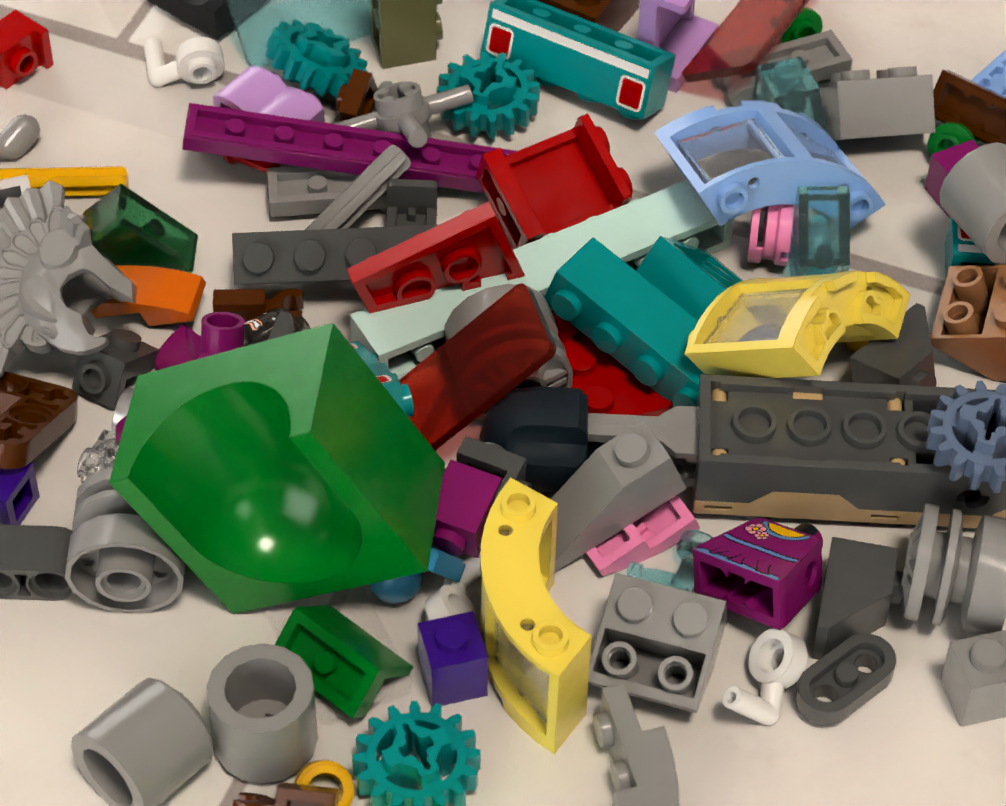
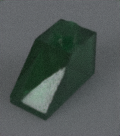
[83,184,198,273]

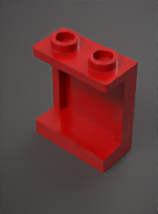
[476,114,633,249]

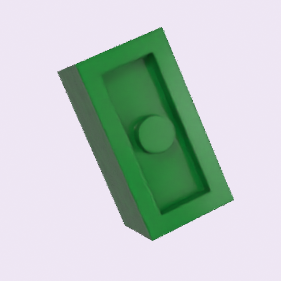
[275,605,413,719]

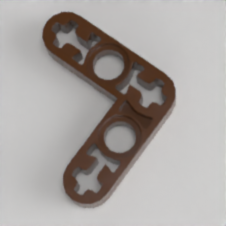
[0,371,78,469]

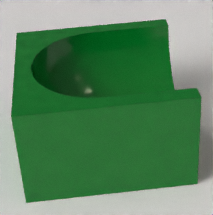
[109,322,445,614]

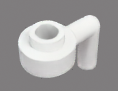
[144,37,225,87]
[425,552,481,628]
[723,628,808,725]

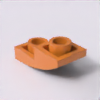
[91,265,206,326]

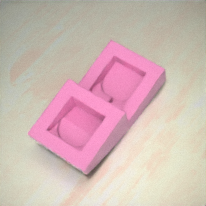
[586,495,700,576]

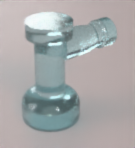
[626,530,714,592]

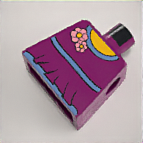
[693,518,823,630]

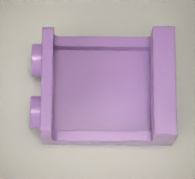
[637,0,719,93]

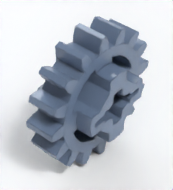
[926,381,1006,493]

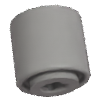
[940,142,1006,264]
[206,643,318,784]
[71,678,214,806]

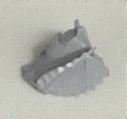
[0,180,137,378]

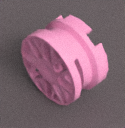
[747,205,794,266]

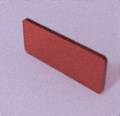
[682,0,809,83]
[400,283,557,451]

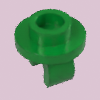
[772,2,823,43]
[927,122,979,158]

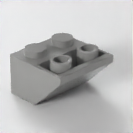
[817,66,936,140]
[588,572,728,713]

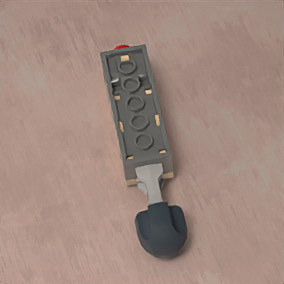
[480,374,1006,528]

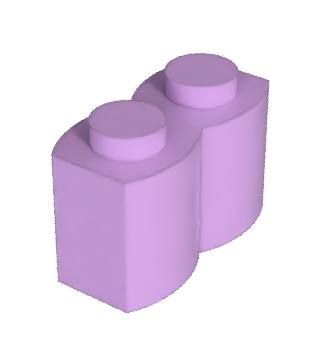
[213,66,324,122]

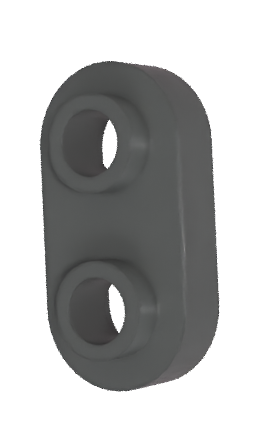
[796,633,896,725]

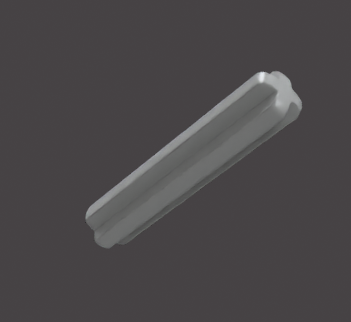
[305,145,411,230]

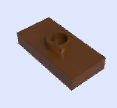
[933,70,1006,144]

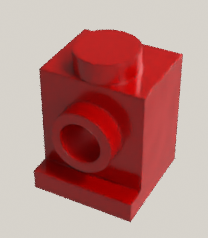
[0,9,54,90]

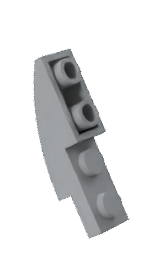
[593,683,679,806]

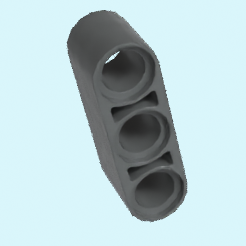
[0,524,74,601]

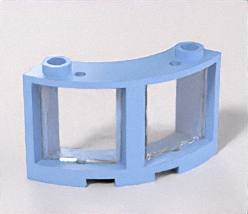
[654,101,886,233]

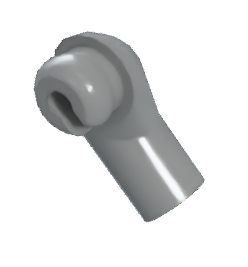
[0,114,40,159]

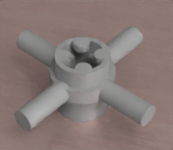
[333,81,474,148]

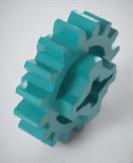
[265,19,368,99]
[437,51,540,139]
[352,701,481,806]

